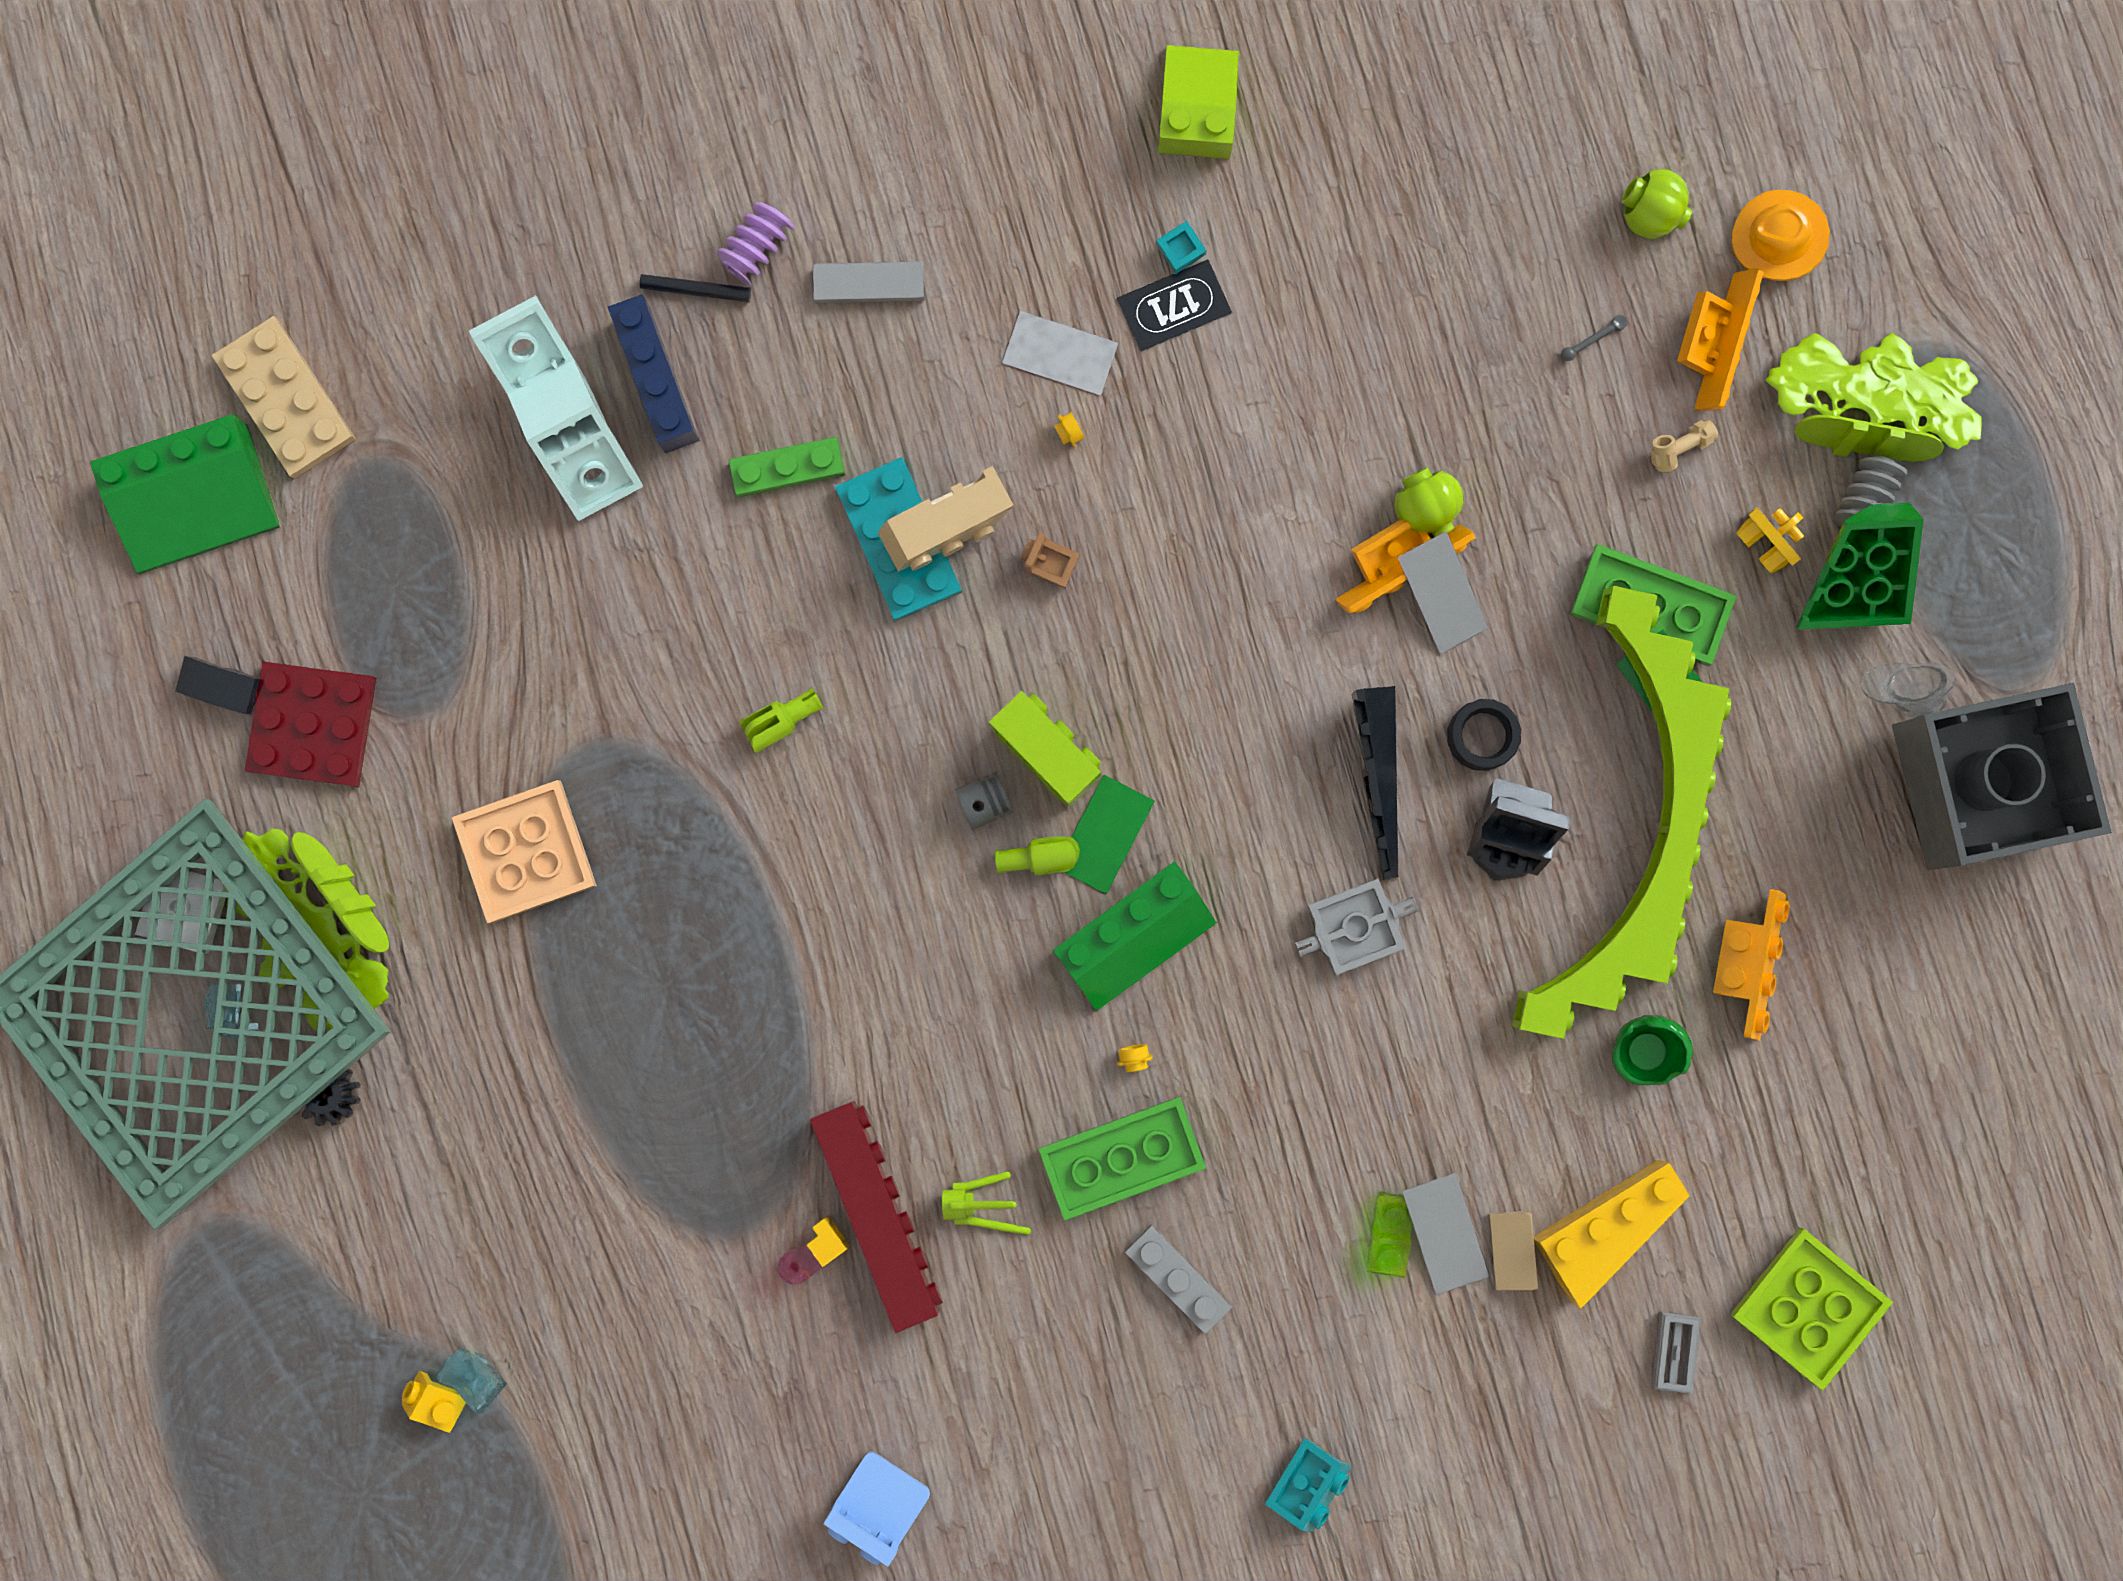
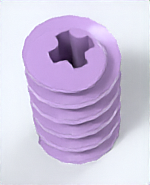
[717,202,795,286]

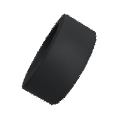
[1447,699,1521,771]

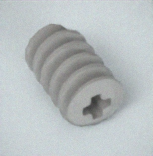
[1833,455,1908,528]

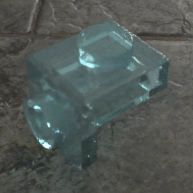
[205,983,259,1038]
[436,1349,507,1413]

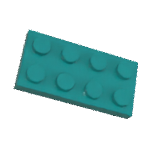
[835,457,962,622]

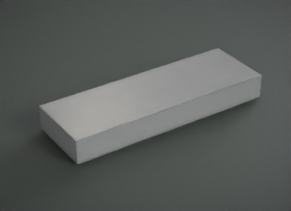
[813,261,924,303]

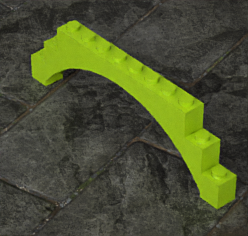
[1511,586,1731,1039]

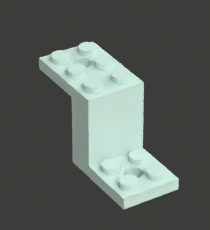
[469,295,644,521]

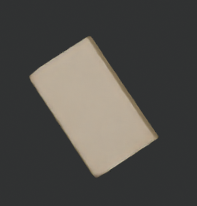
[1489,1211,1538,1290]

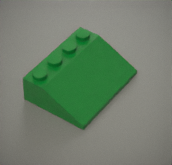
[90,414,280,574]

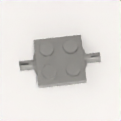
[1294,879,1419,976]

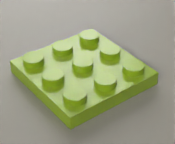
[1730,1227,1893,1391]

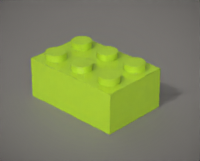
[989,690,1101,809]

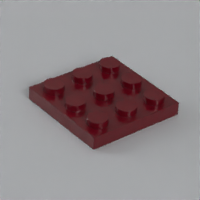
[244,661,377,787]

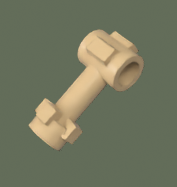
[1651,420,1718,472]

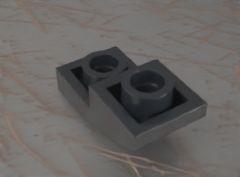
[175,656,260,714]

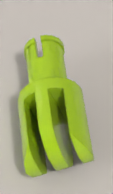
[739,687,824,753]
[995,836,1080,876]

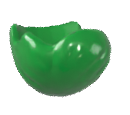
[1612,1015,1693,1086]

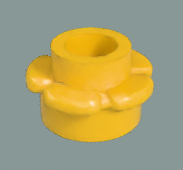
[1054,412,1085,447]
[1116,1044,1153,1072]

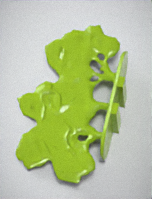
[1766,332,1982,462]
[226,828,389,1031]

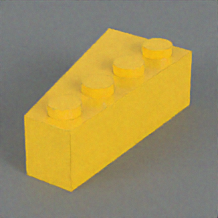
[1534,1160,1690,1309]

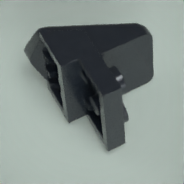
[1467,779,1570,881]

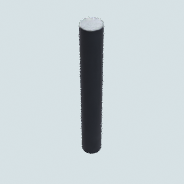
[640,274,751,302]

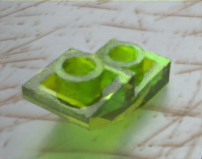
[1367,1191,1412,1278]

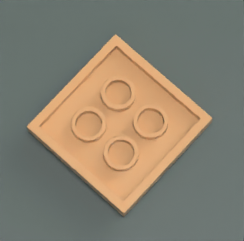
[452,780,597,924]

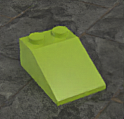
[1158,45,1239,159]

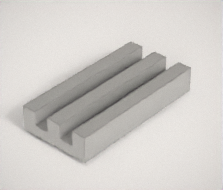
[1651,1311,1701,1394]

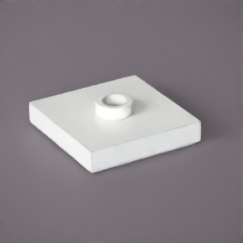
[135,871,228,954]

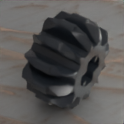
[302,1069,361,1126]

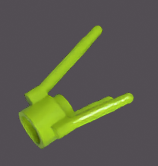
[942,1171,1031,1235]

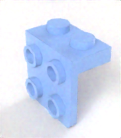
[823,1451,930,1567]

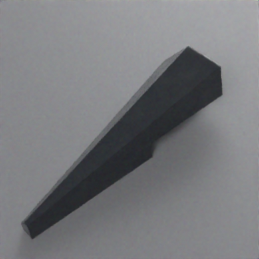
[1351,686,1398,880]

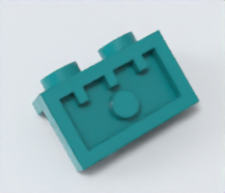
[1265,1438,1351,1532]

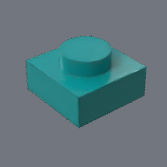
[1156,221,1207,274]

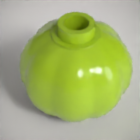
[1621,169,1692,239]
[1394,467,1464,537]

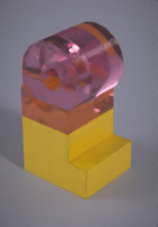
[778,1215,850,1284]

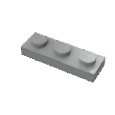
[1125,1225,1232,1334]

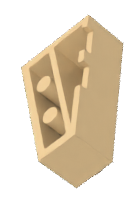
[877,466,1014,572]

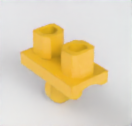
[1736,507,1804,574]

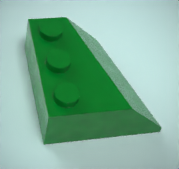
[1796,502,1924,630]

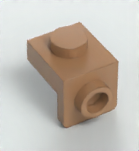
[1021,532,1080,589]

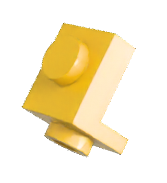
[402,1371,468,1433]

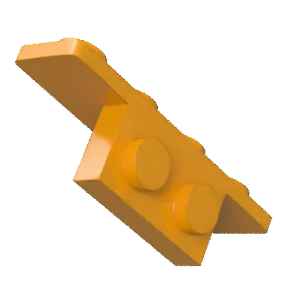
[1677,268,1763,412]
[1335,519,1475,614]
[1713,889,1790,1041]

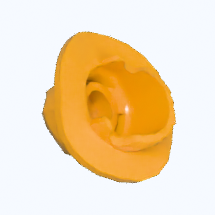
[1731,189,1830,281]

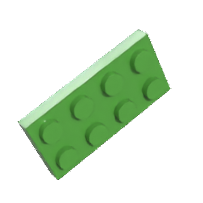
[1569,544,1737,666]
[1038,1096,1206,1221]

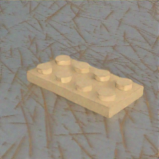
[211,316,356,479]

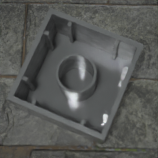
[1892,683,2112,870]

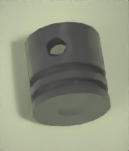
[955,772,1014,830]

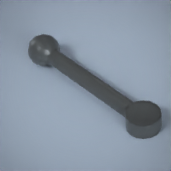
[1561,315,1627,361]

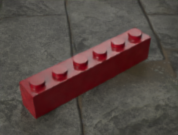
[810,1100,943,1334]

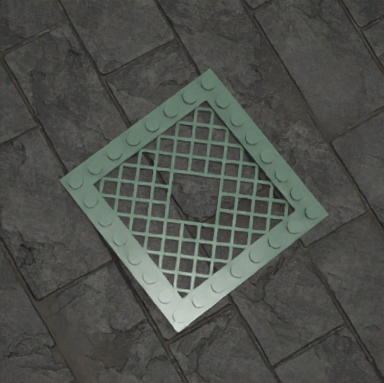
[0,799,391,1230]

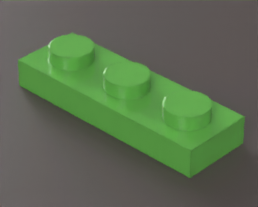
[729,437,846,498]

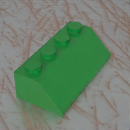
[1053,861,1217,1011]

